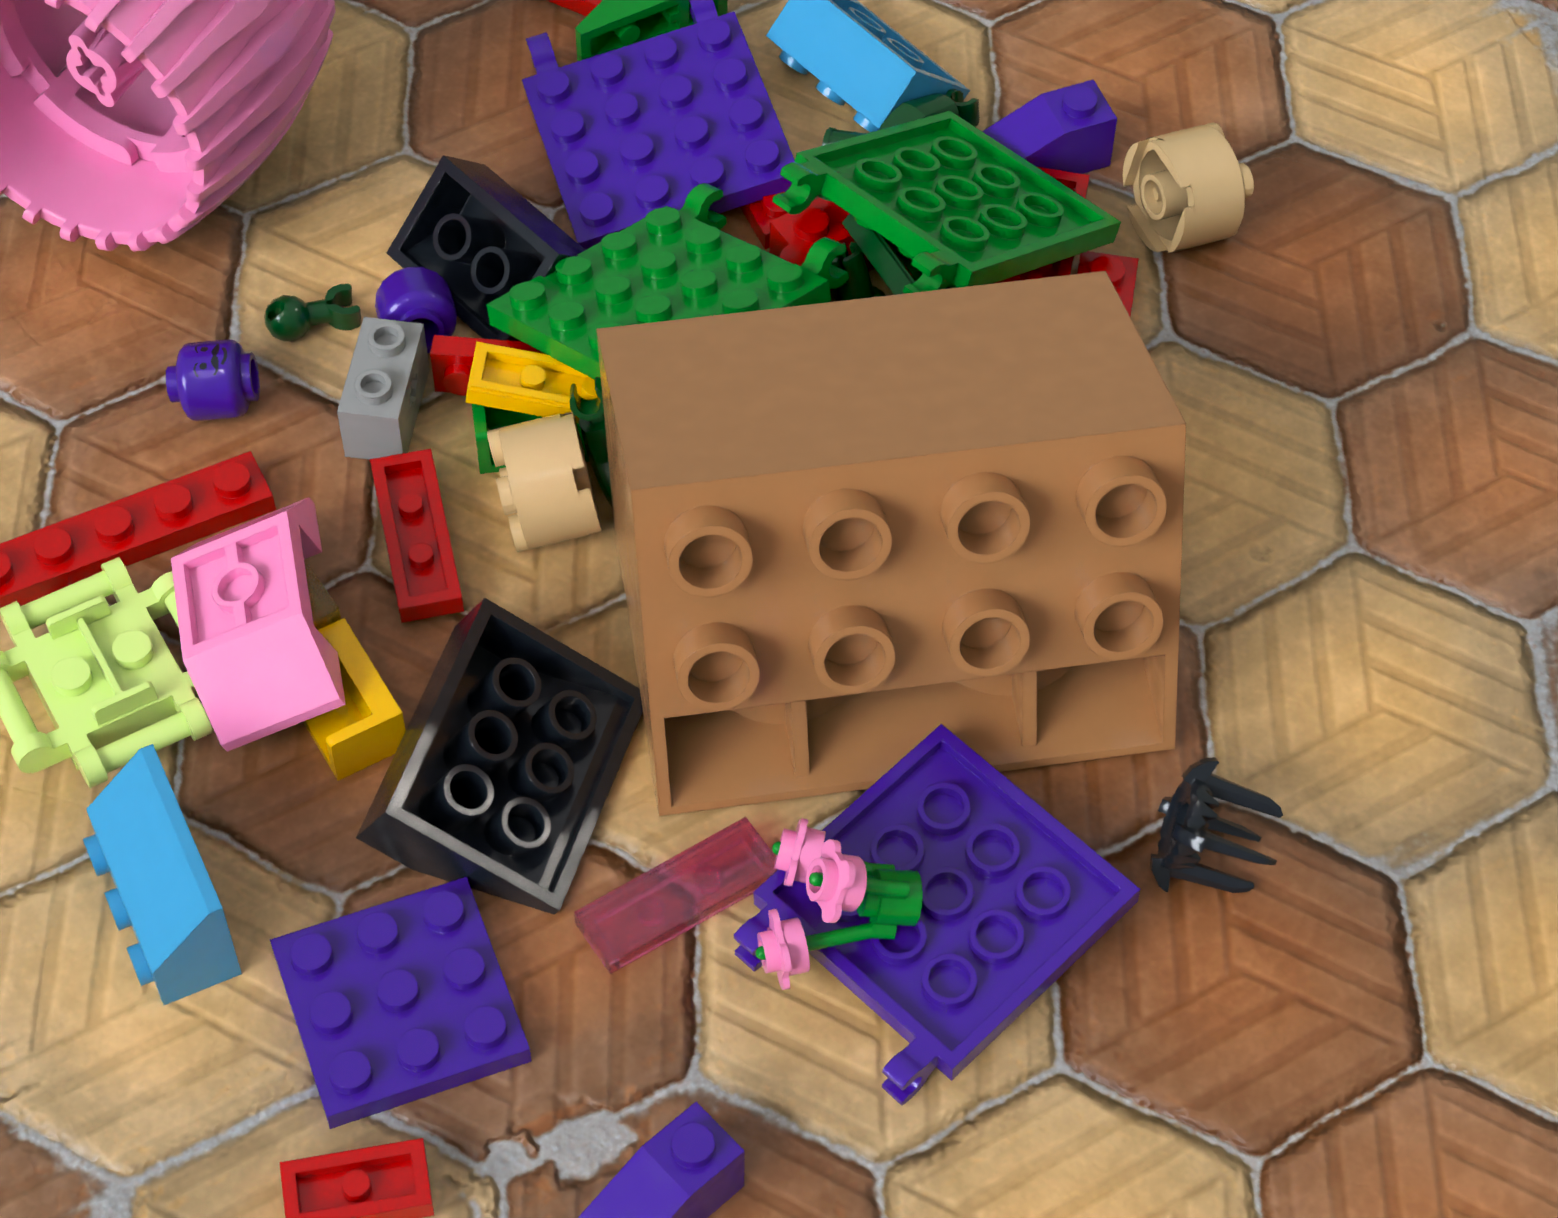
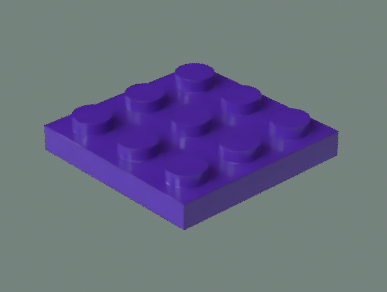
[270,877,532,1129]

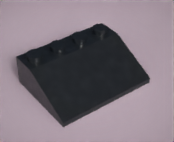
[356,598,643,914]

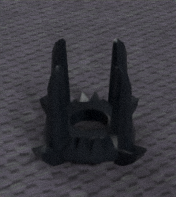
[1150,757,1283,893]

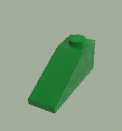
[575,0,728,61]

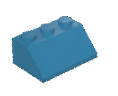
[766,0,970,132]
[83,744,242,1005]

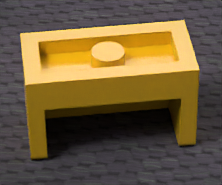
[303,618,406,781]

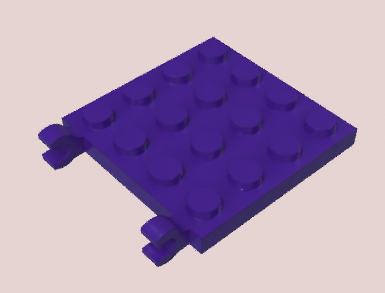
[522,0,795,250]
[734,724,1140,1105]

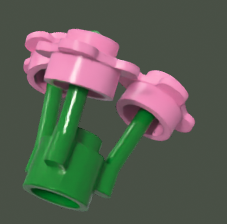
[755,818,923,990]

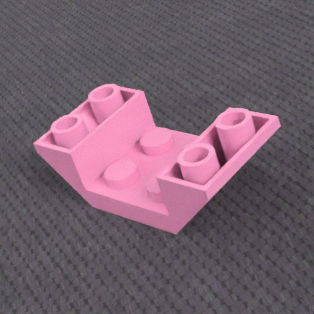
[171,497,346,752]

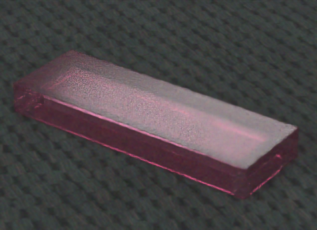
[574,817,778,974]

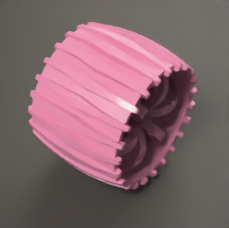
[0,0,336,252]

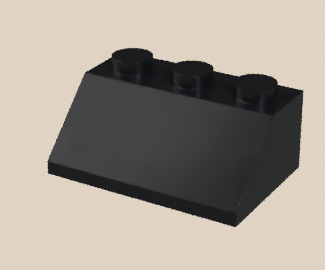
[386,155,585,341]

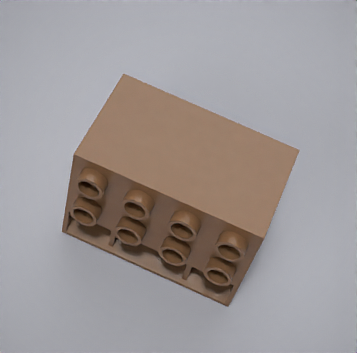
[596,271,1186,816]

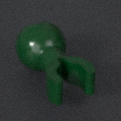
[264,284,361,342]

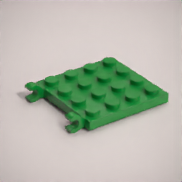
[772,111,1121,294]
[486,183,849,380]

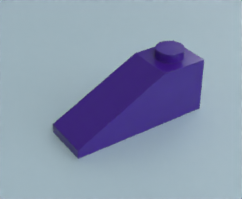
[982,79,1117,174]
[578,1102,745,1218]

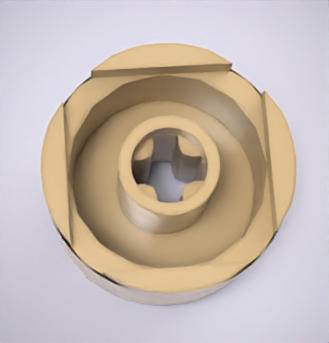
[1123,122,1254,253]
[487,412,602,552]

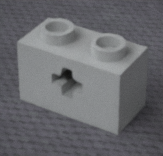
[337,317,430,460]

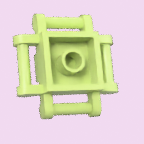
[0,557,213,788]

